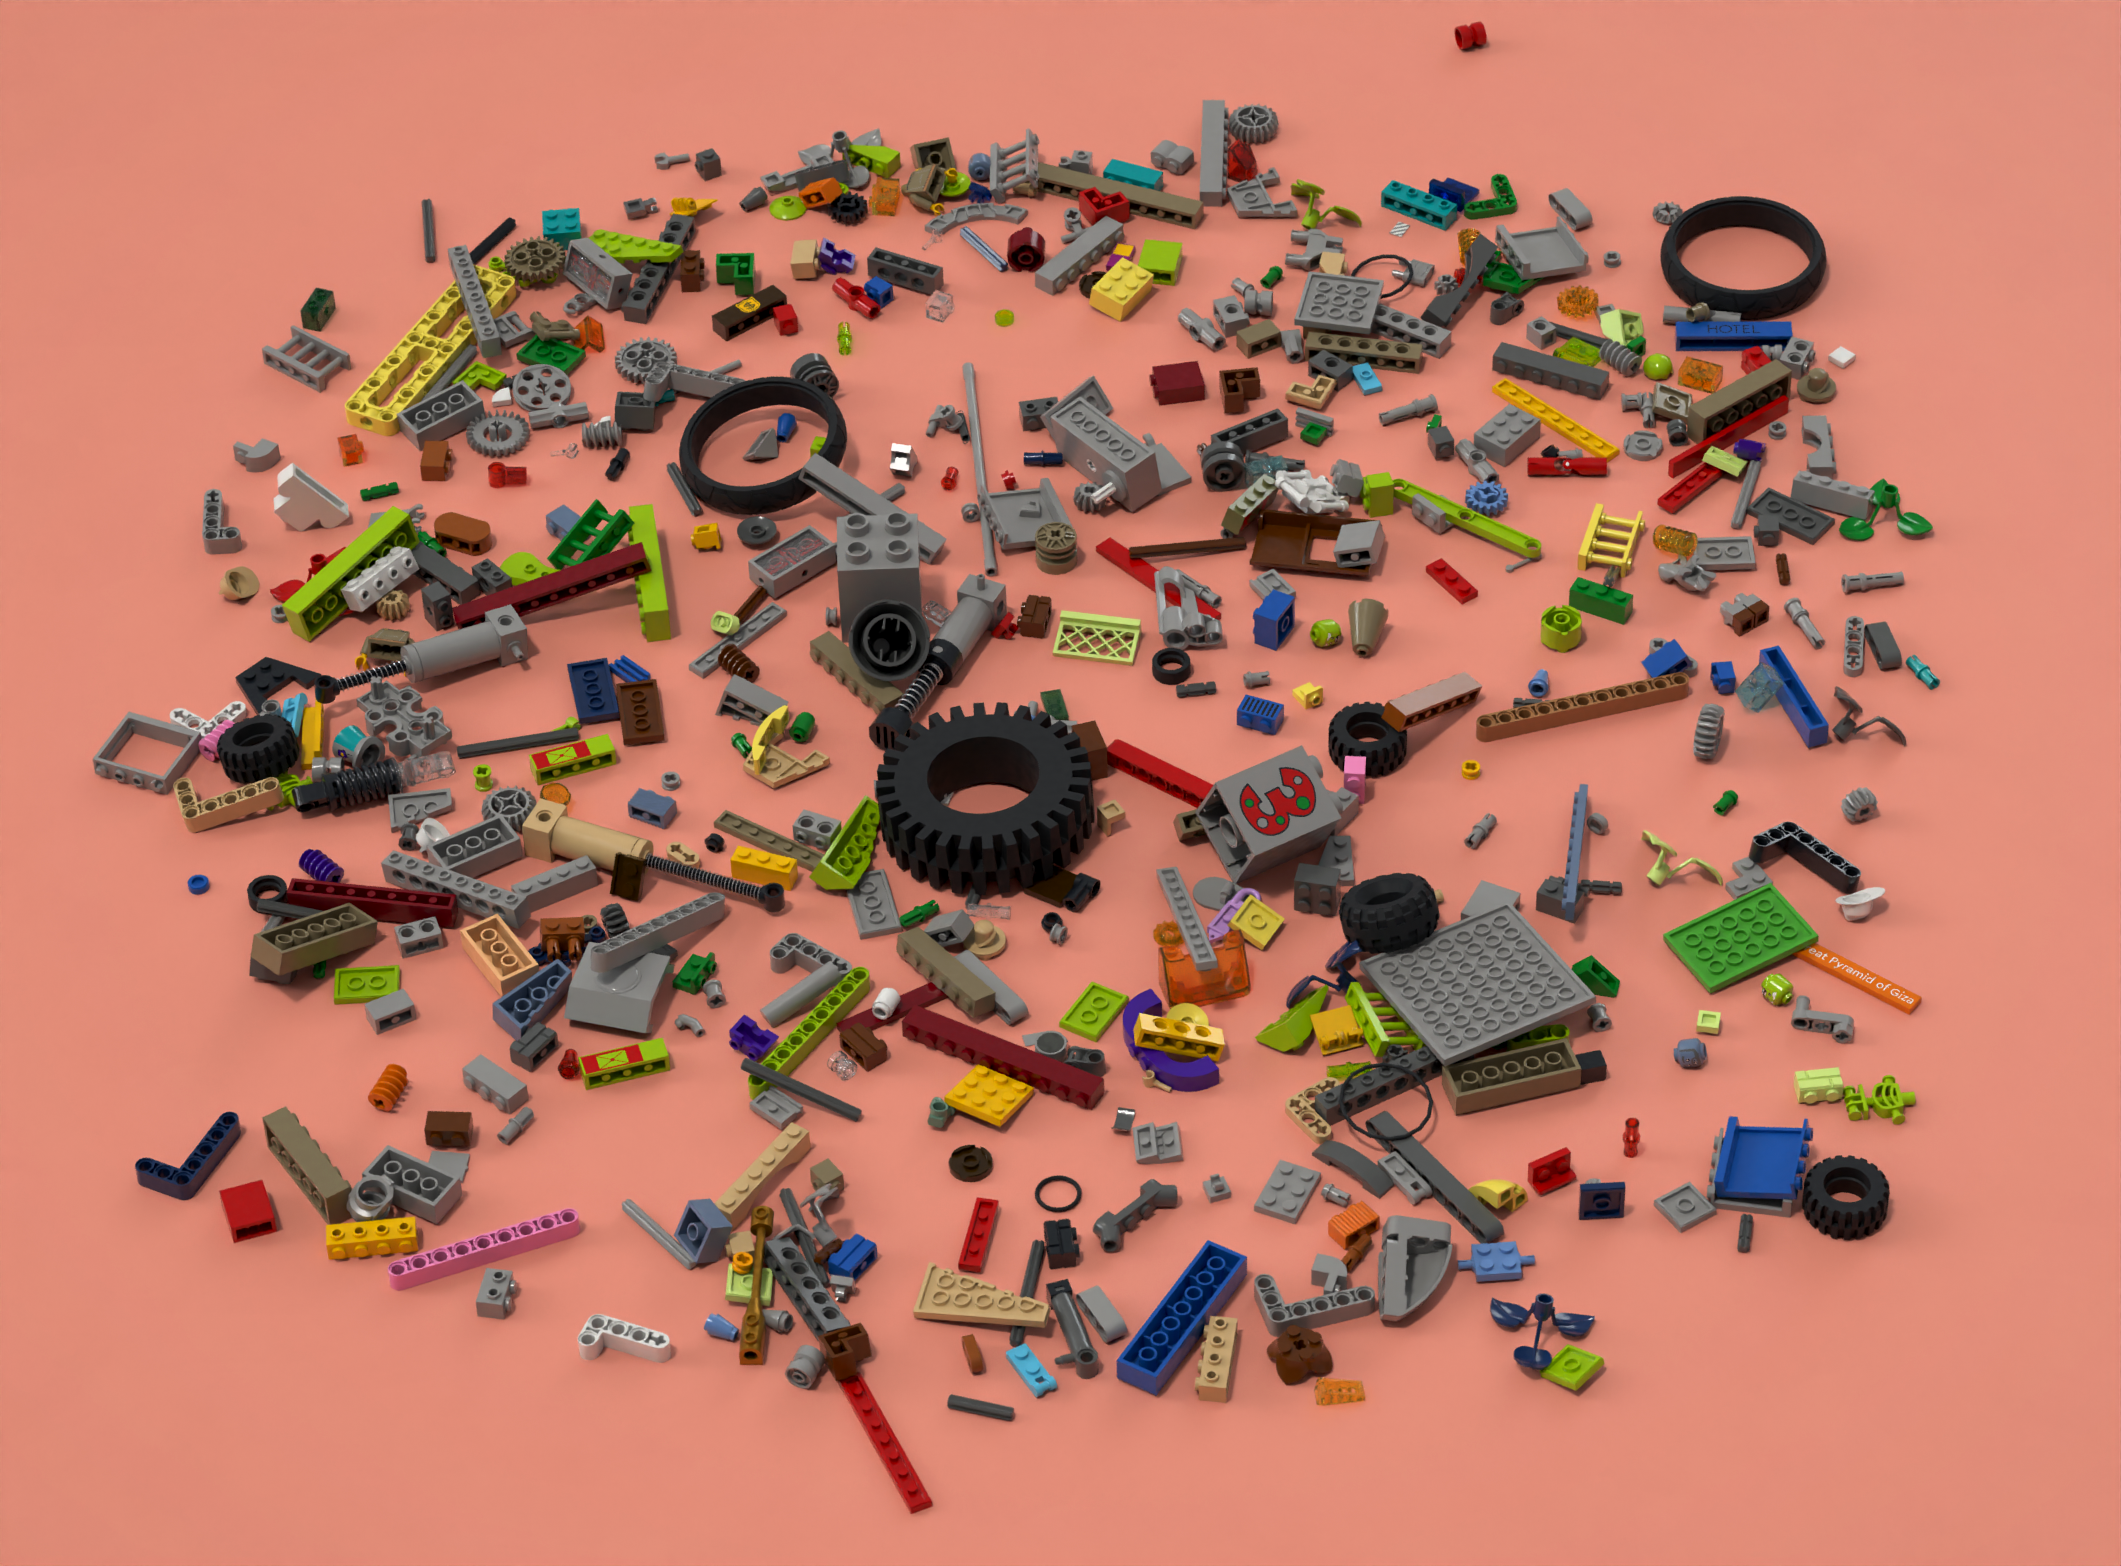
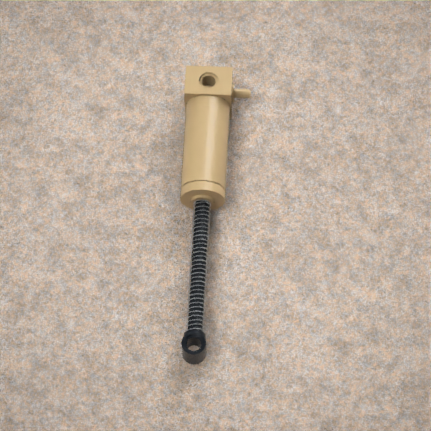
[522,798,785,913]

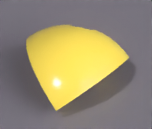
[1469,1179,1528,1212]

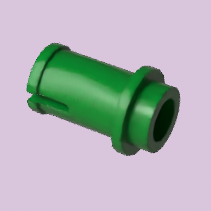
[1260,266,1283,289]
[731,733,752,758]
[1713,790,1738,815]

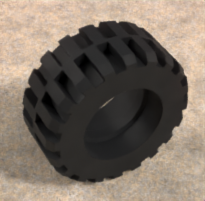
[1328,702,1407,778]
[217,714,300,784]
[1802,1155,1890,1240]

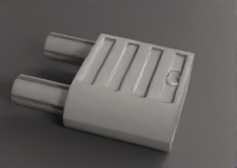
[1392,259,1435,287]

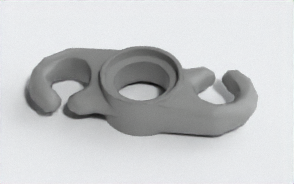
[563,290,601,314]

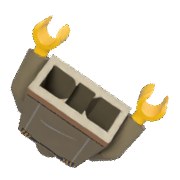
[901,164,958,217]
[355,628,415,677]

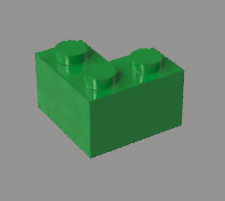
[716,253,756,295]

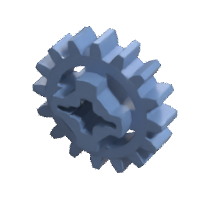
[1465,481,1508,516]

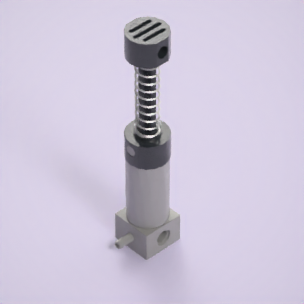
[869,574,1007,751]

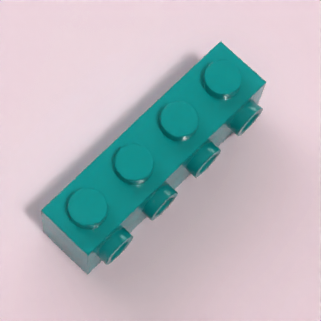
[1381,180,1457,231]

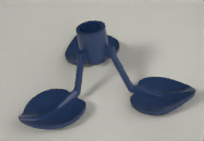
[1286,940,1362,1009]
[1490,1293,1595,1370]

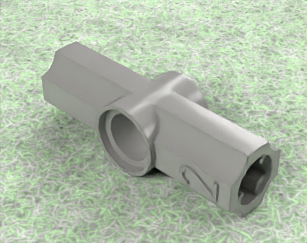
[1178,308,1226,351]
[528,402,589,429]
[1455,438,1499,485]

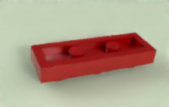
[1426,558,1478,604]

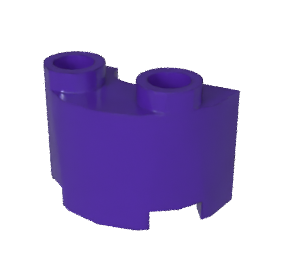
[818,238,856,275]
[1733,439,1767,463]
[729,1015,779,1061]

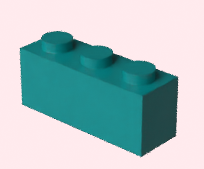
[1103,159,1163,191]

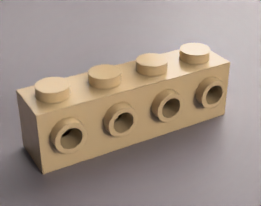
[1195,1316,1238,1403]

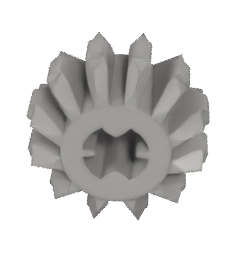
[1073,482,1107,513]
[1841,787,1878,822]

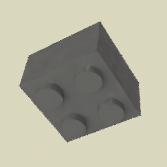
[1294,863,1341,916]

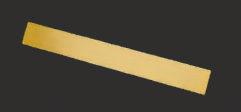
[1492,378,1620,463]

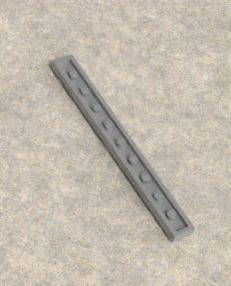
[1156,867,1218,971]

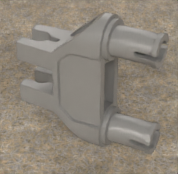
[1285,229,1343,270]

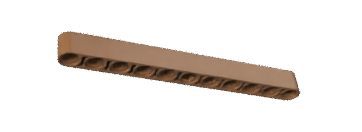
[1476,672,1689,742]

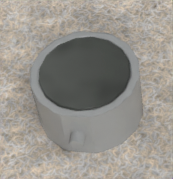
[1035,1031,1068,1062]

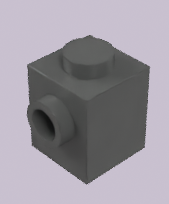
[695,148,722,181]
[1428,426,1454,459]
[1754,515,1779,546]

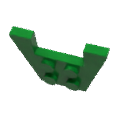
[1482,250,1545,294]

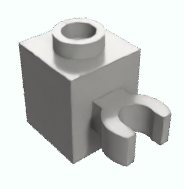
[1059,150,1093,175]

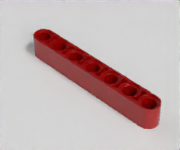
[1107,739,1213,808]

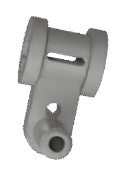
[1061,208,1092,243]
[926,405,963,437]

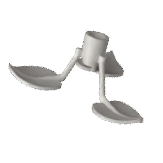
[798,128,882,188]
[772,1183,839,1247]

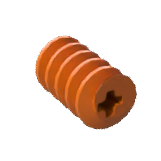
[368,1064,408,1112]

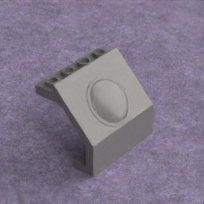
[564,942,675,1033]

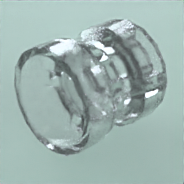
[827,1051,857,1081]

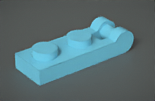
[281,693,308,737]
[1006,1343,1057,1397]

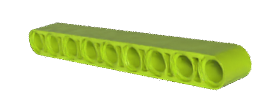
[748,967,870,1100]

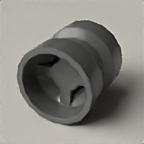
[1666,419,1688,447]

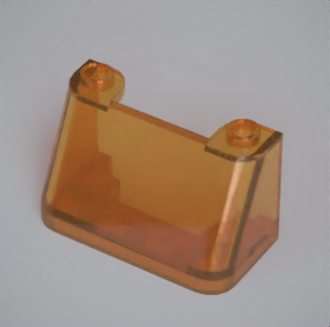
[1158,929,1251,1009]

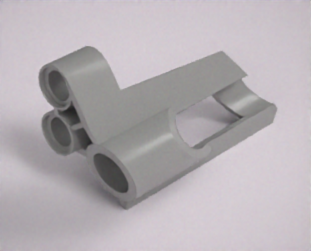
[1154,566,1223,650]

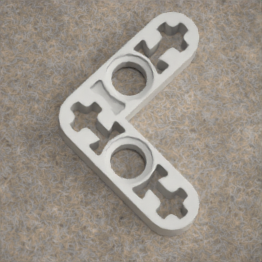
[170,701,247,739]

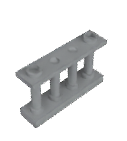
[990,128,1040,204]
[262,325,351,393]

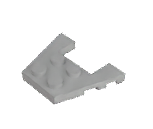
[1227,167,1297,217]

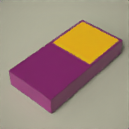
[1106,243,1135,271]

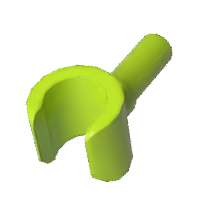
[552,717,581,731]

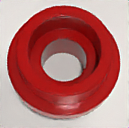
[1001,470,1017,489]

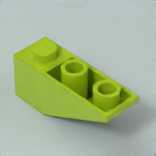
[842,145,901,178]

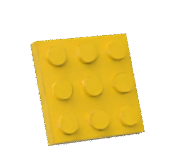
[944,1064,1034,1127]

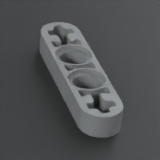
[1843,616,1864,677]

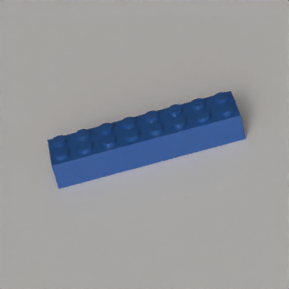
[1116,1240,1247,1396]

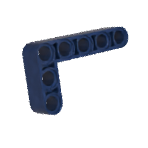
[135,1112,241,1201]

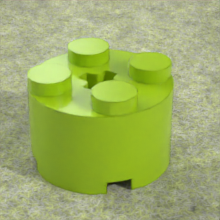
[1541,605,1582,653]

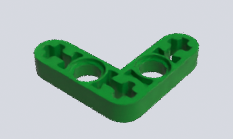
[1464,174,1517,220]

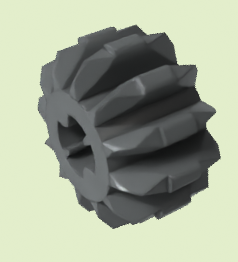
[600,903,630,938]

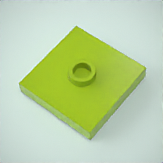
[1540,1344,1605,1391]

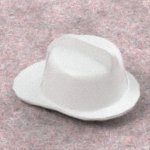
[416,818,450,853]
[1835,887,1885,921]

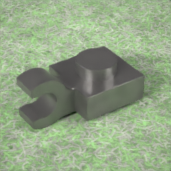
[623,198,658,219]

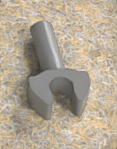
[654,153,690,170]

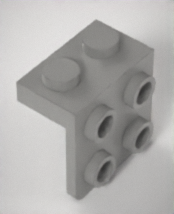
[1412,493,1466,534]

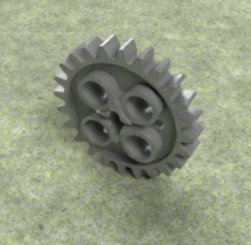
[615,337,677,384]

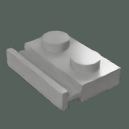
[1249,569,1296,600]
[749,1085,803,1130]

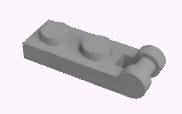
[1378,1151,1432,1205]

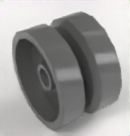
[1200,441,1246,492]

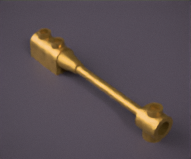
[739,1206,774,1365]

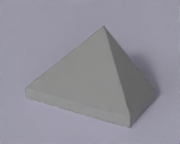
[743,428,778,461]

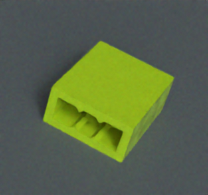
[1138,239,1183,286]

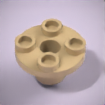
[963,920,1006,961]

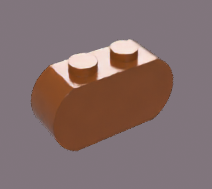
[434,512,492,556]

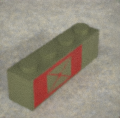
[1221,474,1279,535]

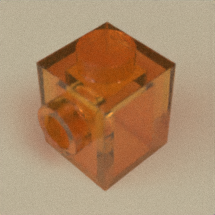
[337,434,364,467]

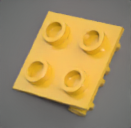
[669,197,718,217]
[1310,1005,1364,1055]

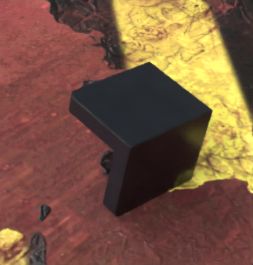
[1575,1050,1607,1085]

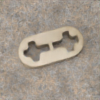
[666,842,700,869]

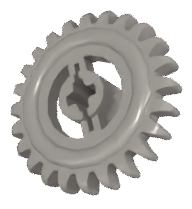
[466,410,530,456]

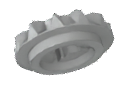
[1653,201,1683,223]

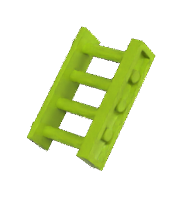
[1345,982,1427,1057]

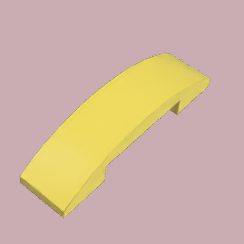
[752,705,789,775]

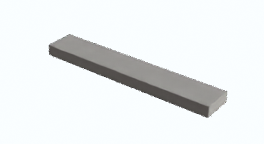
[689,602,787,679]

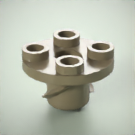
[1797,368,1836,403]

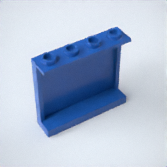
[1714,1116,1813,1199]

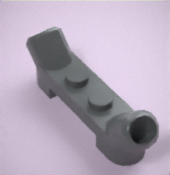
[1093,1179,1177,1252]

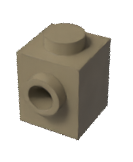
[810,1159,844,1192]

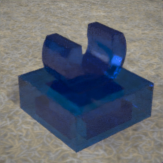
[969,182,993,204]

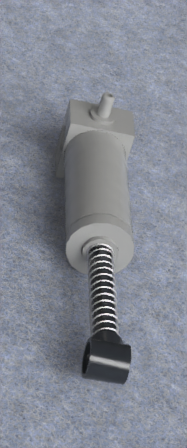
[314,605,528,704]

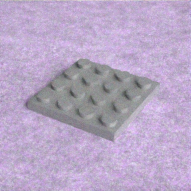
[1294,271,1384,334]

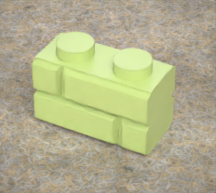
[1794,1067,1843,1104]

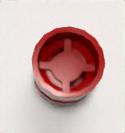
[1454,21,1487,50]

